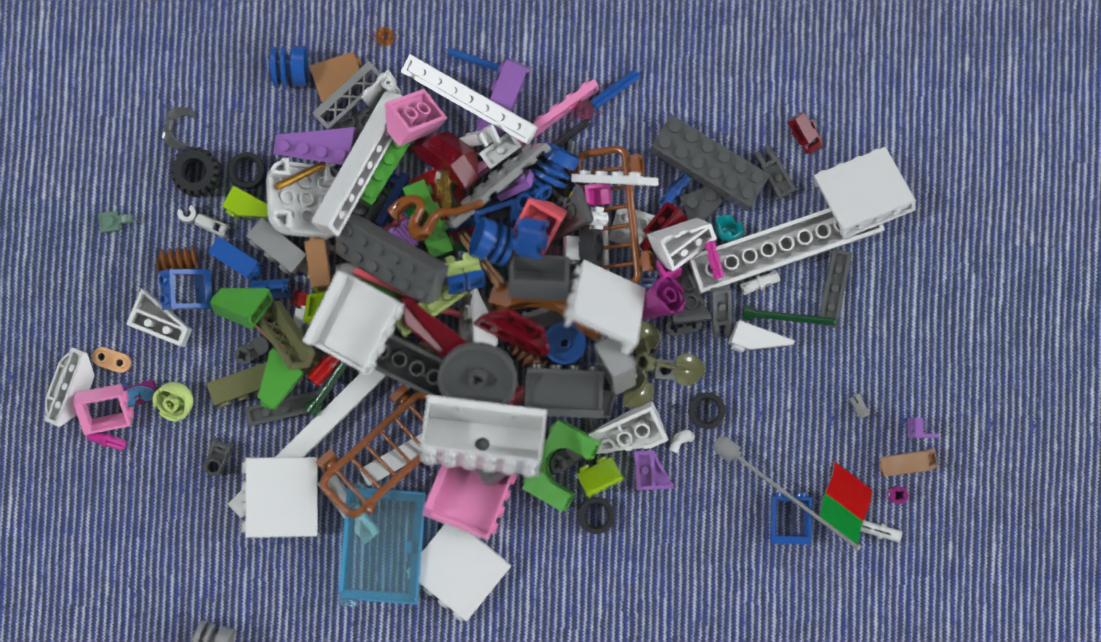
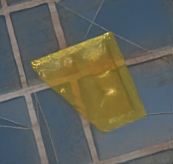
[435,171,451,208]

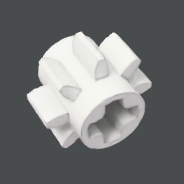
[587,206,609,230]

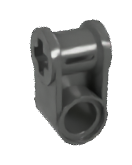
[204,437,234,476]

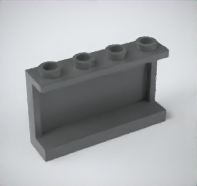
[524,364,605,418]

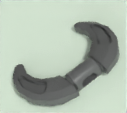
[162,107,196,149]

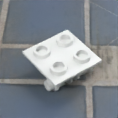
[361,70,401,109]
[608,208,655,250]

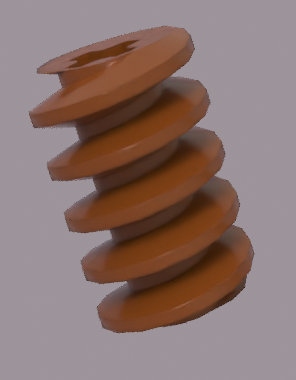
[156,246,199,273]

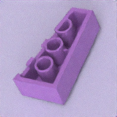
[476,59,531,138]
[273,127,359,165]

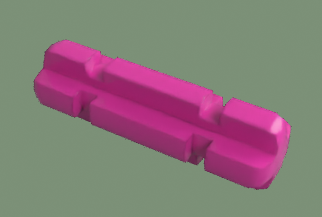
[705,241,724,279]

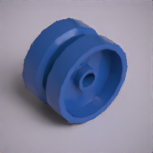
[546,322,586,365]

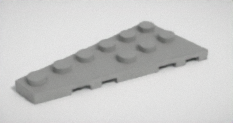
[445,143,551,228]

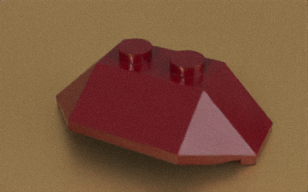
[409,131,478,190]
[473,307,550,359]

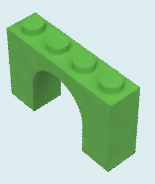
[522,420,602,512]

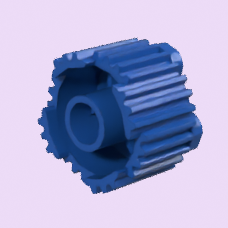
[512,217,549,260]

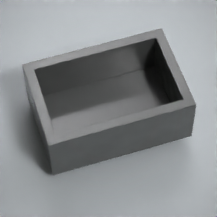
[508,254,570,301]

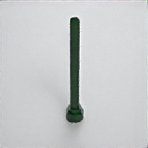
[743,305,837,326]
[304,361,348,416]

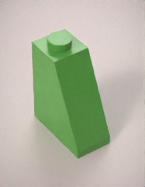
[210,288,274,329]
[258,348,305,410]

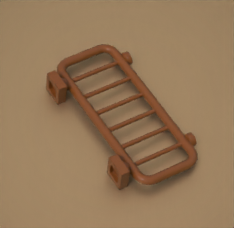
[570,146,656,284]
[316,384,428,518]

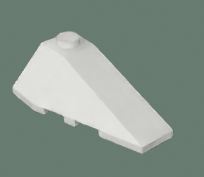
[587,400,668,454]

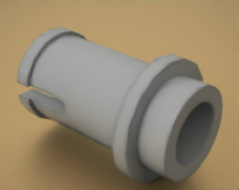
[849,393,870,419]

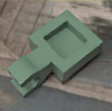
[98,211,134,233]

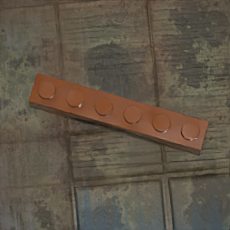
[488,280,603,340]

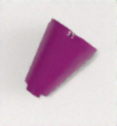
[641,277,686,320]

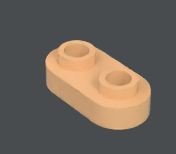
[92,347,132,373]

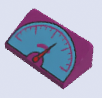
[117,380,157,407]

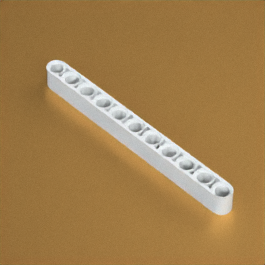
[228,369,387,519]

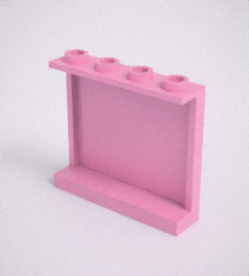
[422,464,518,540]

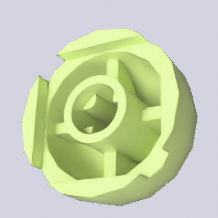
[153,382,193,422]

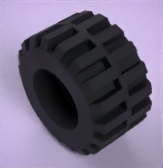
[170,147,222,198]

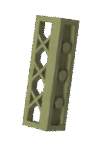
[258,301,315,370]

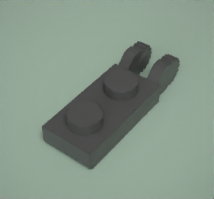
[754,145,796,200]
[711,286,732,338]

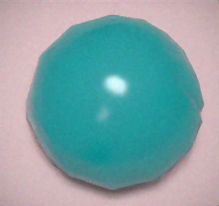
[715,215,745,242]

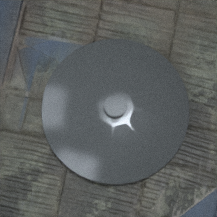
[438,342,517,405]

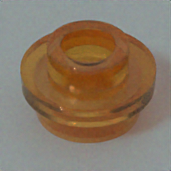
[375,27,395,46]

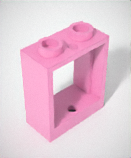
[73,384,134,435]

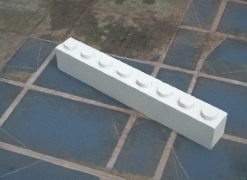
[311,91,402,236]

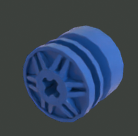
[269,46,309,87]
[531,141,581,189]
[468,217,516,267]

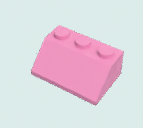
[385,89,447,146]

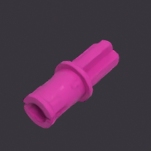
[87,432,127,451]

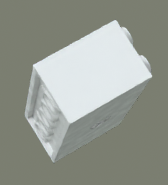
[420,395,547,477]

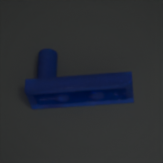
[375,172,410,228]

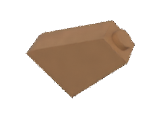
[310,52,363,103]
[304,237,333,293]
[879,448,938,477]

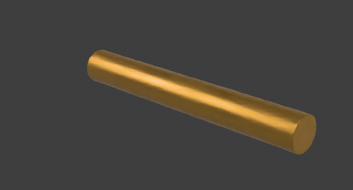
[274,162,325,191]

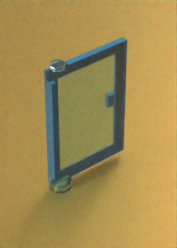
[338,483,426,607]

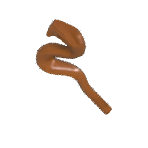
[388,195,484,241]

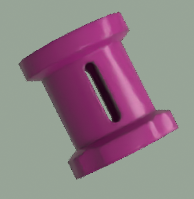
[887,486,908,504]

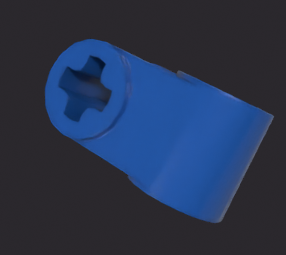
[516,176,552,211]

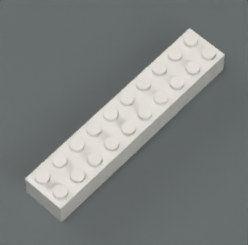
[688,208,885,294]

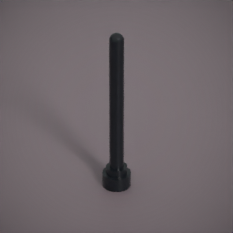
[522,118,591,170]

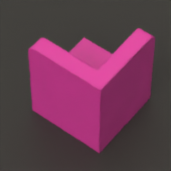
[585,183,612,206]
[655,260,681,279]

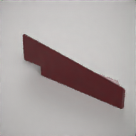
[400,297,468,358]

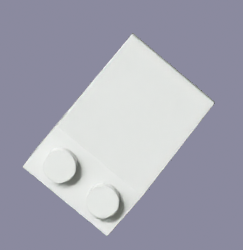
[458,289,498,346]
[728,320,795,353]

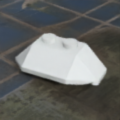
[45,347,95,427]

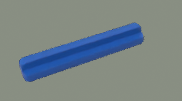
[590,69,640,109]

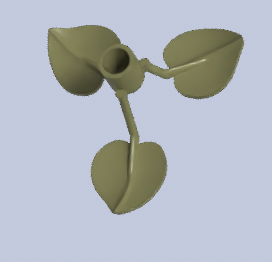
[623,320,706,408]

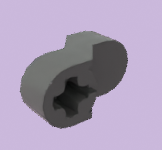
[235,335,273,364]
[550,448,584,473]

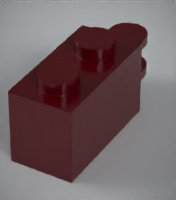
[640,202,688,254]

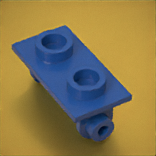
[249,278,290,299]

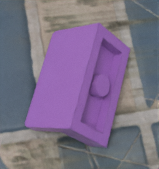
[907,418,939,438]

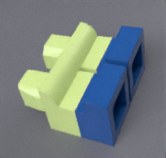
[445,252,485,294]

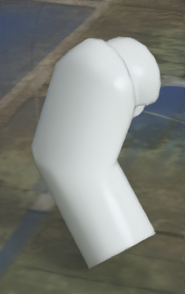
[669,430,695,453]

